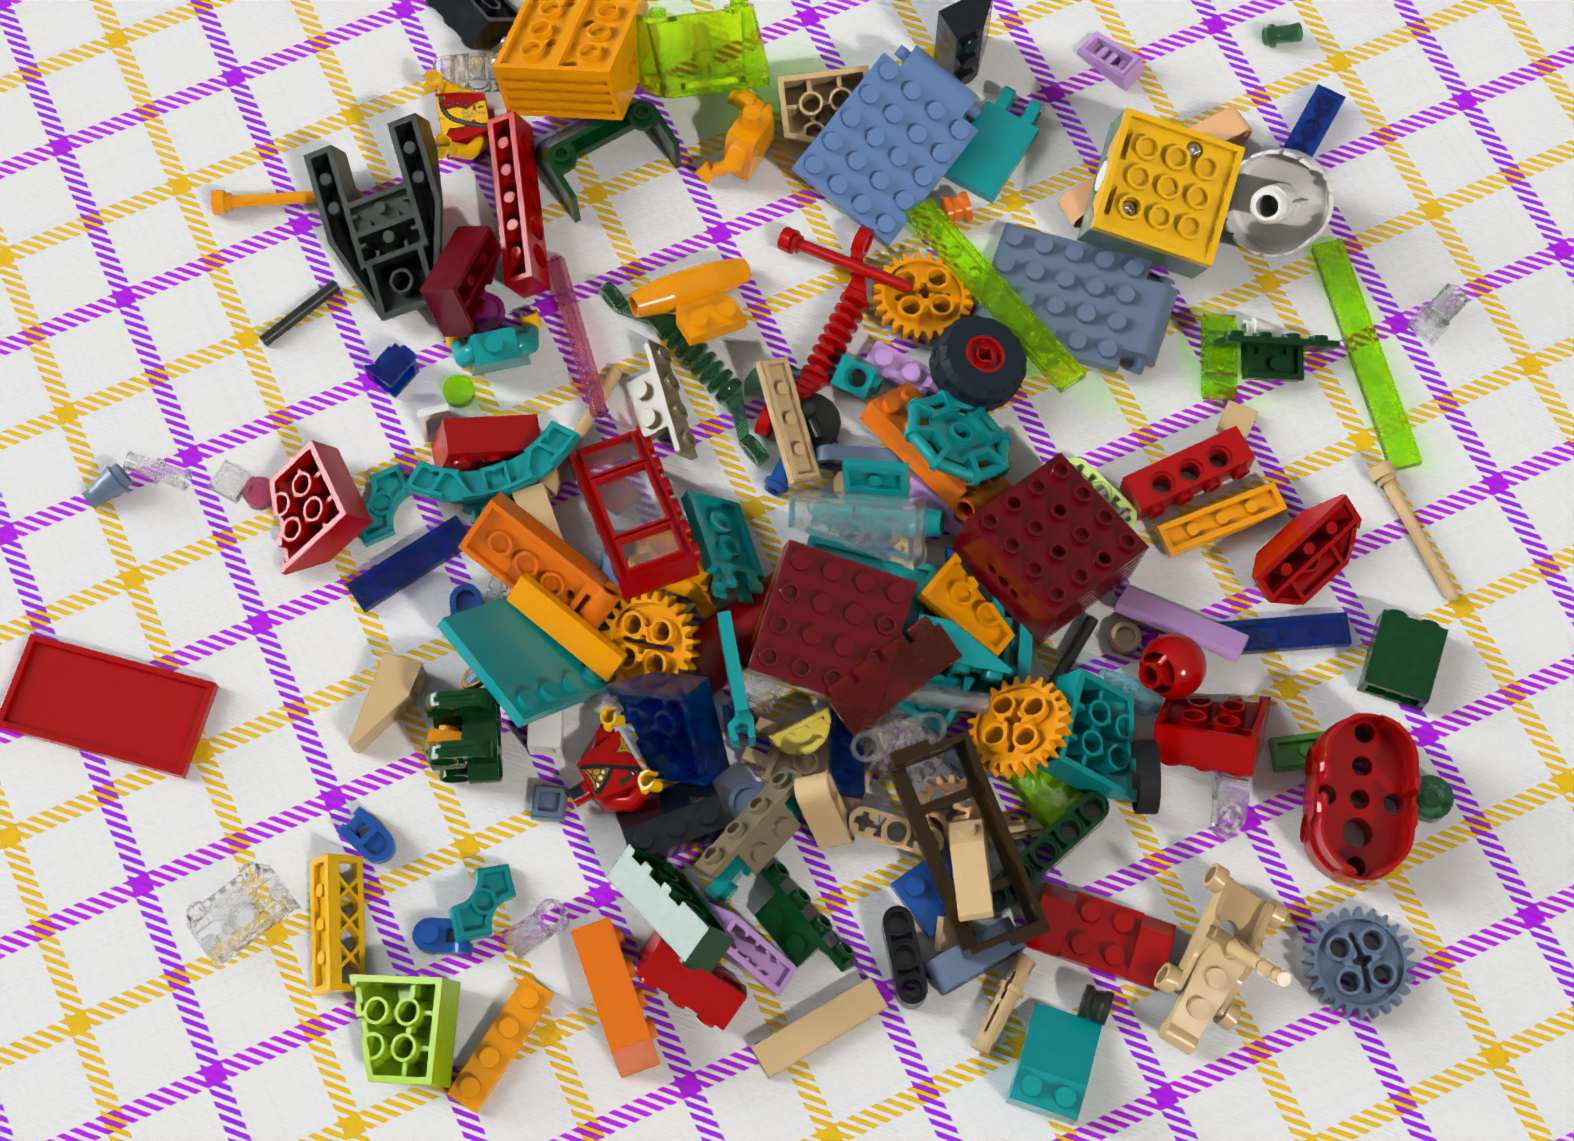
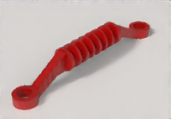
[754,225,875,439]

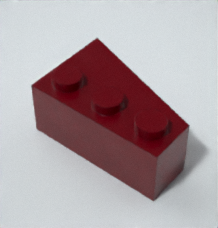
[420,226,501,337]

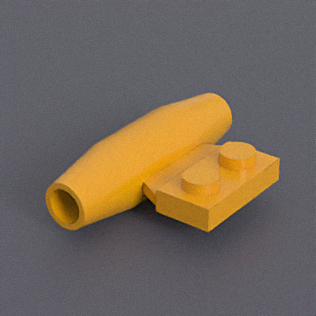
[628,257,751,346]

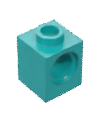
[830,353,884,399]

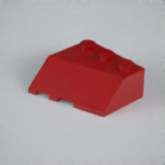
[269,440,373,575]

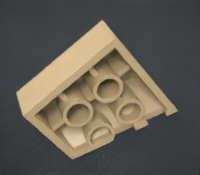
[777,65,869,143]

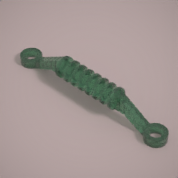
[598,281,769,467]

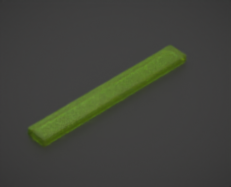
[906,198,1086,393]
[1311,239,1423,471]

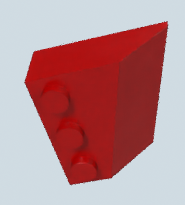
[1153,696,1271,777]

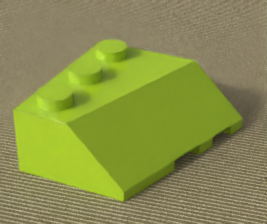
[349,974,461,1088]

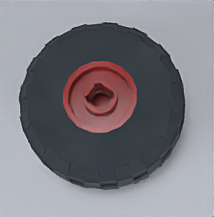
[929,316,1027,412]

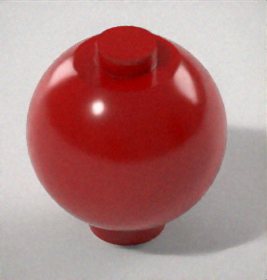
[1139,633,1207,699]

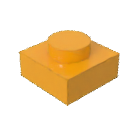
[427,725,463,747]

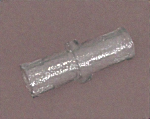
[123,451,192,491]

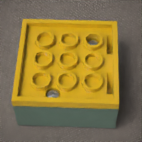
[1077,108,1245,279]

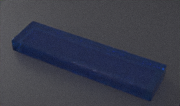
[346,515,468,613]
[1217,612,1352,656]

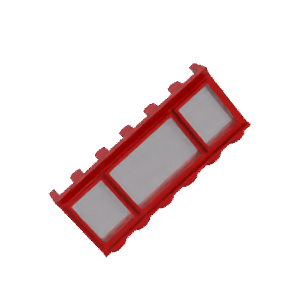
[568,425,702,601]

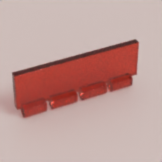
[827,616,962,736]

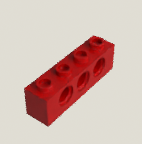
[1119,426,1255,521]

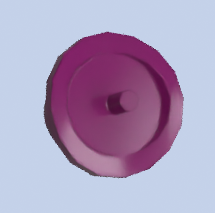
[474,293,506,334]

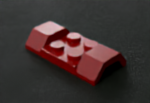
[1026,882,1176,991]

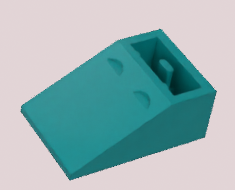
[908,614,1012,684]

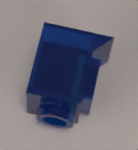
[363,343,420,398]

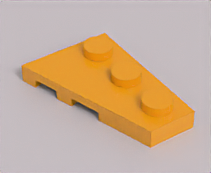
[916,552,1015,657]

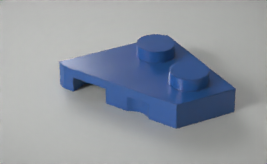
[890,845,955,939]

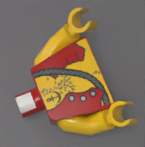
[422,69,507,160]

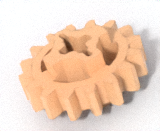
[917,771,985,846]

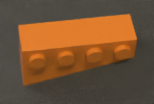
[571,917,661,1078]

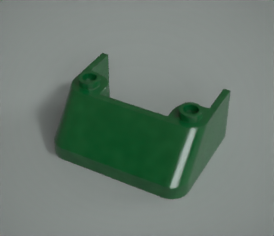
[535,97,681,223]

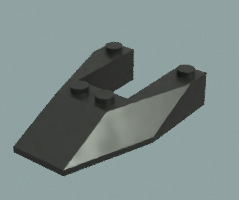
[303,113,443,321]

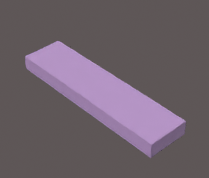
[1114,586,1249,662]

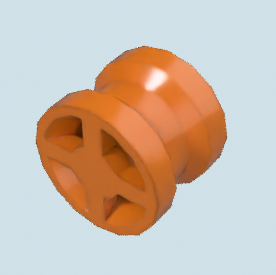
[940,191,973,227]

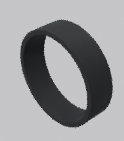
[1131,740,1161,814]

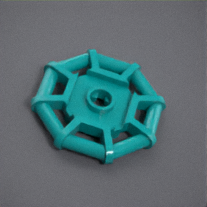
[903,390,1012,486]

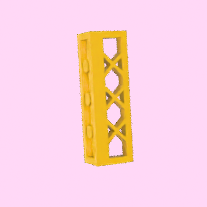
[310,853,366,996]

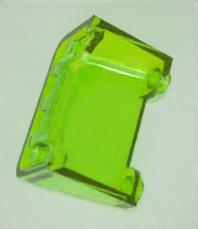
[636,0,770,98]

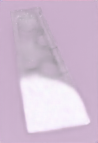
[788,489,927,570]

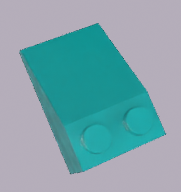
[1006,1002,1102,1125]

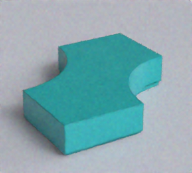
[360,464,413,547]
[448,864,516,943]

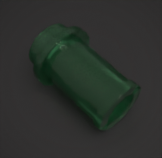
[1262,22,1303,48]

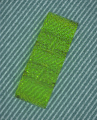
[1201,313,1238,401]

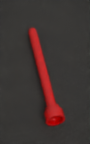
[777,226,914,293]

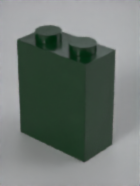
[1357,609,1448,711]

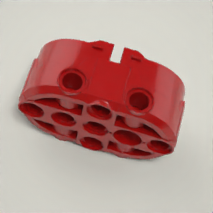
[1300,713,1421,886]

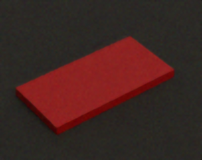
[0,634,219,779]

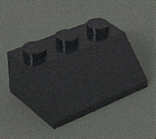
[426,0,518,50]
[934,0,993,84]
[615,772,729,860]

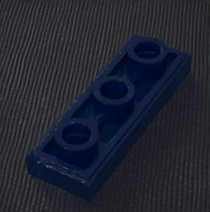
[1283,84,1346,158]
[828,708,865,799]

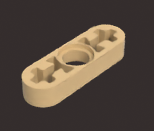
[849,806,945,856]

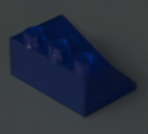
[606,671,730,786]

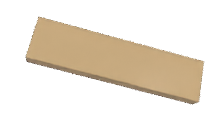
[755,356,821,485]
[751,977,888,1079]

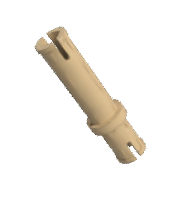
[970,953,1036,1056]

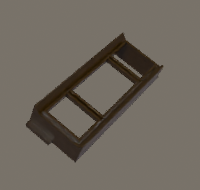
[887,731,1051,959]

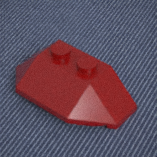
[1252,494,1362,605]

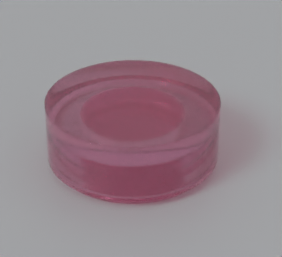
[243,477,272,510]

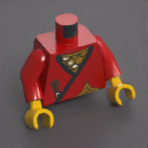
[567,706,663,812]

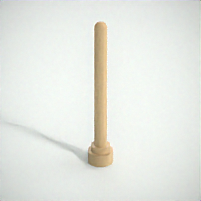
[534,367,622,498]
[1367,460,1458,601]

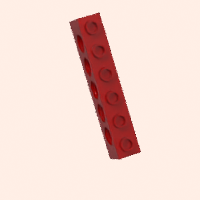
[487,111,551,298]

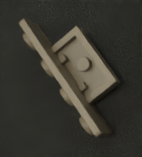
[626,340,698,460]
[695,766,803,879]

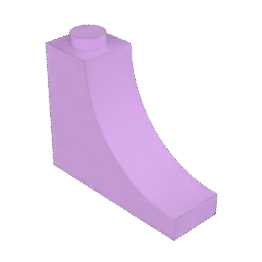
[705,901,798,996]

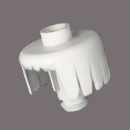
[1224,148,1334,258]

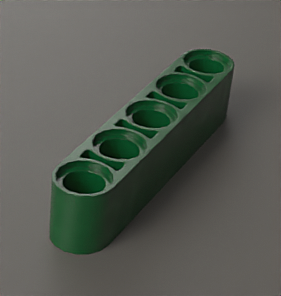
[989,792,1110,918]

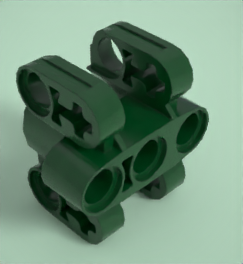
[425,687,503,784]

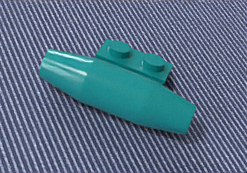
[813,457,945,538]

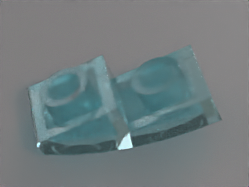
[1097,668,1164,716]

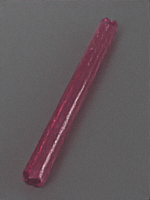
[548,255,609,418]

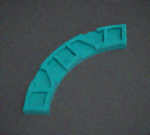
[403,420,581,504]

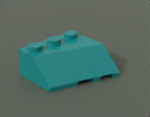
[1036,668,1137,803]

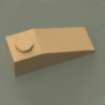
[348,652,428,754]
[948,818,994,922]

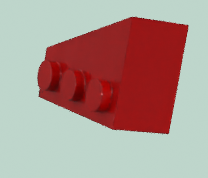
[431,414,541,471]
[637,930,747,1031]

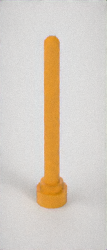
[211,188,362,215]

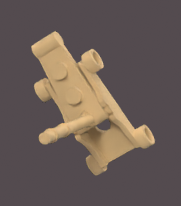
[1154,863,1291,1055]

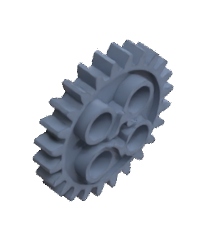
[1301,906,1417,1020]

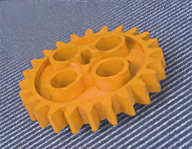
[872,251,973,346]
[601,591,701,698]
[967,675,1073,780]

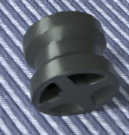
[1077,984,1114,1026]

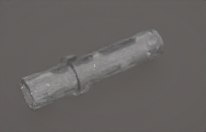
[886,678,990,715]

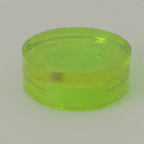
[442,375,475,408]

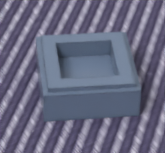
[530,784,569,823]

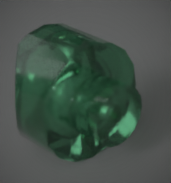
[1416,775,1454,823]

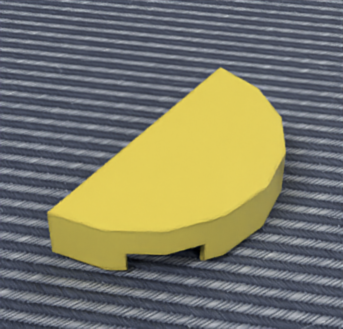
[767,707,831,757]

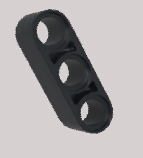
[882,906,928,1009]

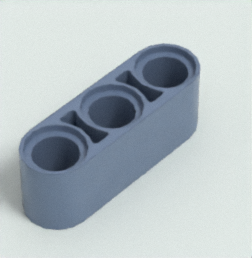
[924,917,1027,996]

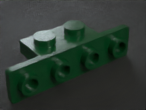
[1213,330,1340,382]
[754,858,858,972]

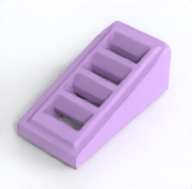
[1077,31,1144,91]

